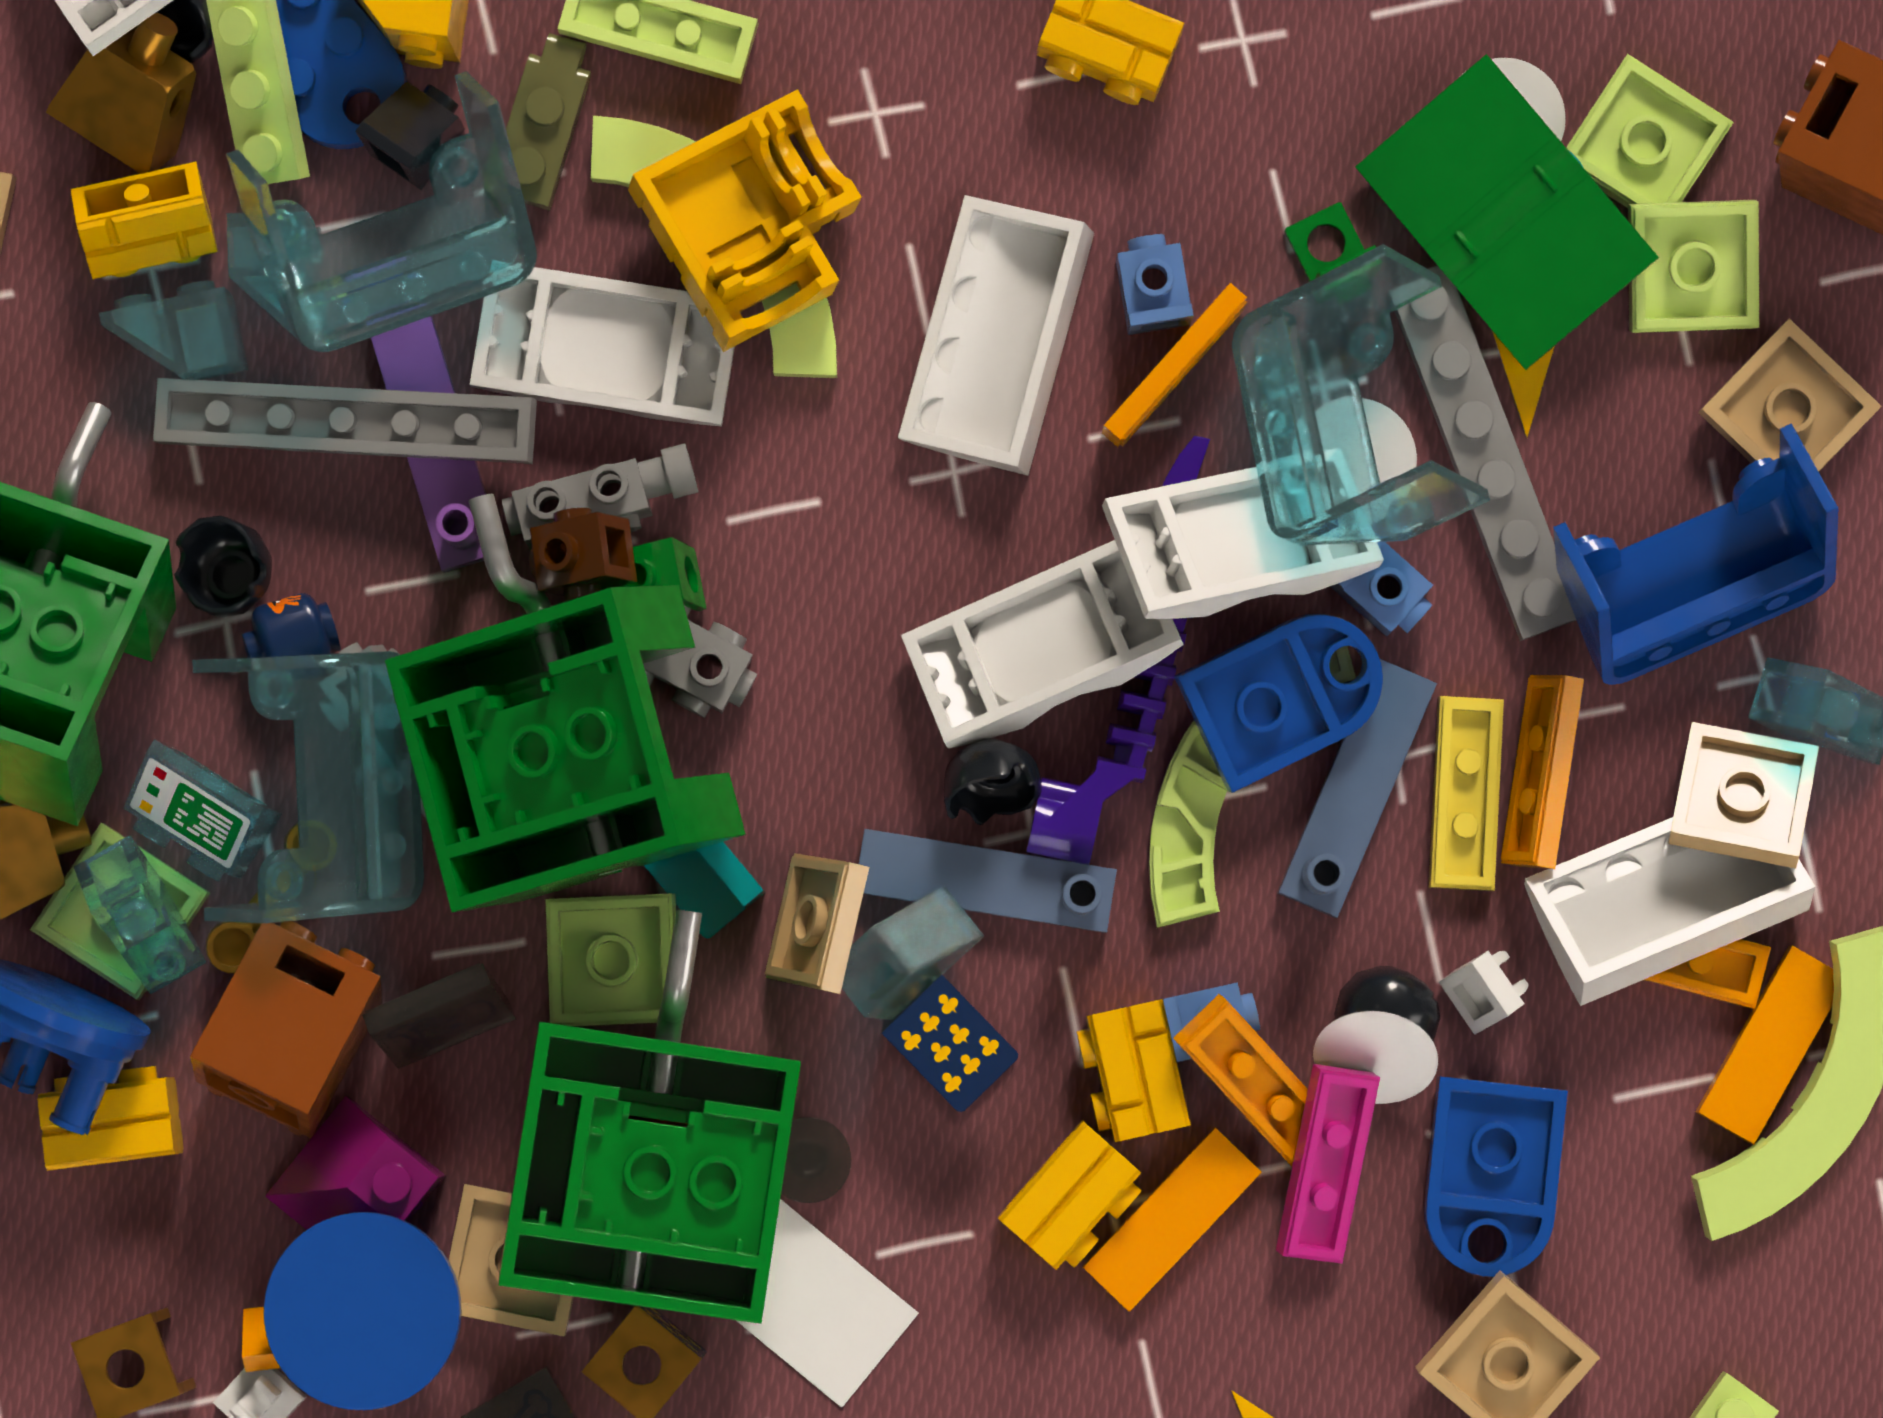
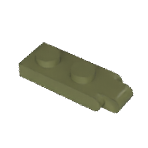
[488,33,591,211]

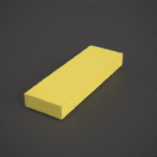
[1429,696,1504,891]

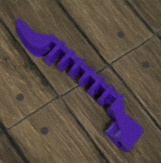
[1026,436,1210,865]

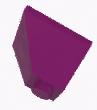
[265,1096,446,1230]

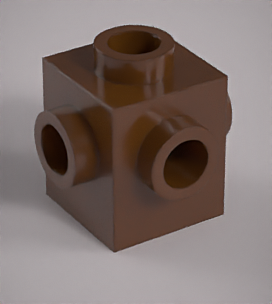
[529,508,637,602]

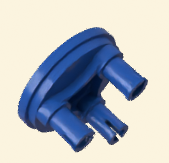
[0,959,151,1135]
[264,1212,462,1410]

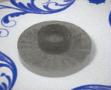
[781,1116,852,1203]

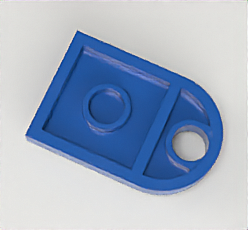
[276,0,407,149]
[1174,614,1383,793]
[1424,1076,1568,1277]

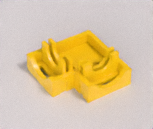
[628,89,862,352]

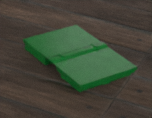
[1355,54,1659,370]

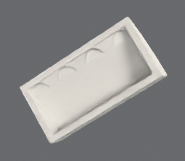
[898,195,1094,476]
[1524,817,1815,1006]

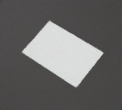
[736,1199,919,1408]

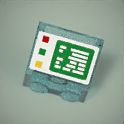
[123,739,282,882]

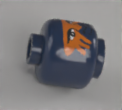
[241,593,341,684]

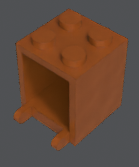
[1773,40,1883,235]
[190,919,382,1138]

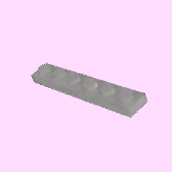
[1385,265,1576,641]
[153,378,537,464]

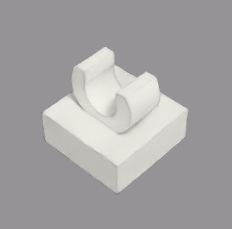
[1439,951,1529,1035]
[213,1368,307,1418]

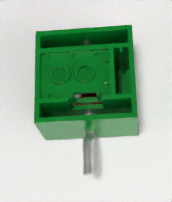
[0,402,176,826]
[385,494,746,913]
[498,910,801,1324]

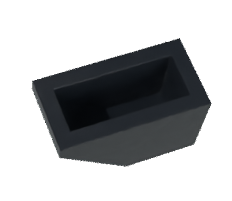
[355,82,465,191]

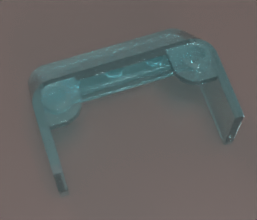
[226,71,537,352]
[1232,244,1490,546]
[192,651,424,923]

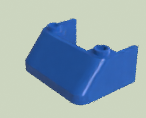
[1553,423,1838,685]

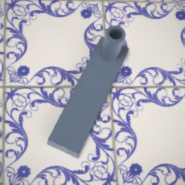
[1277,659,1437,918]
[859,829,1117,933]

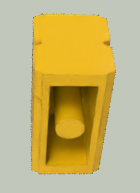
[1037,0,1184,105]
[70,161,218,279]
[1076,999,1191,1142]
[37,1066,184,1171]
[998,1121,1142,1270]

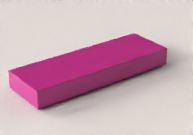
[1276,1064,1380,1264]

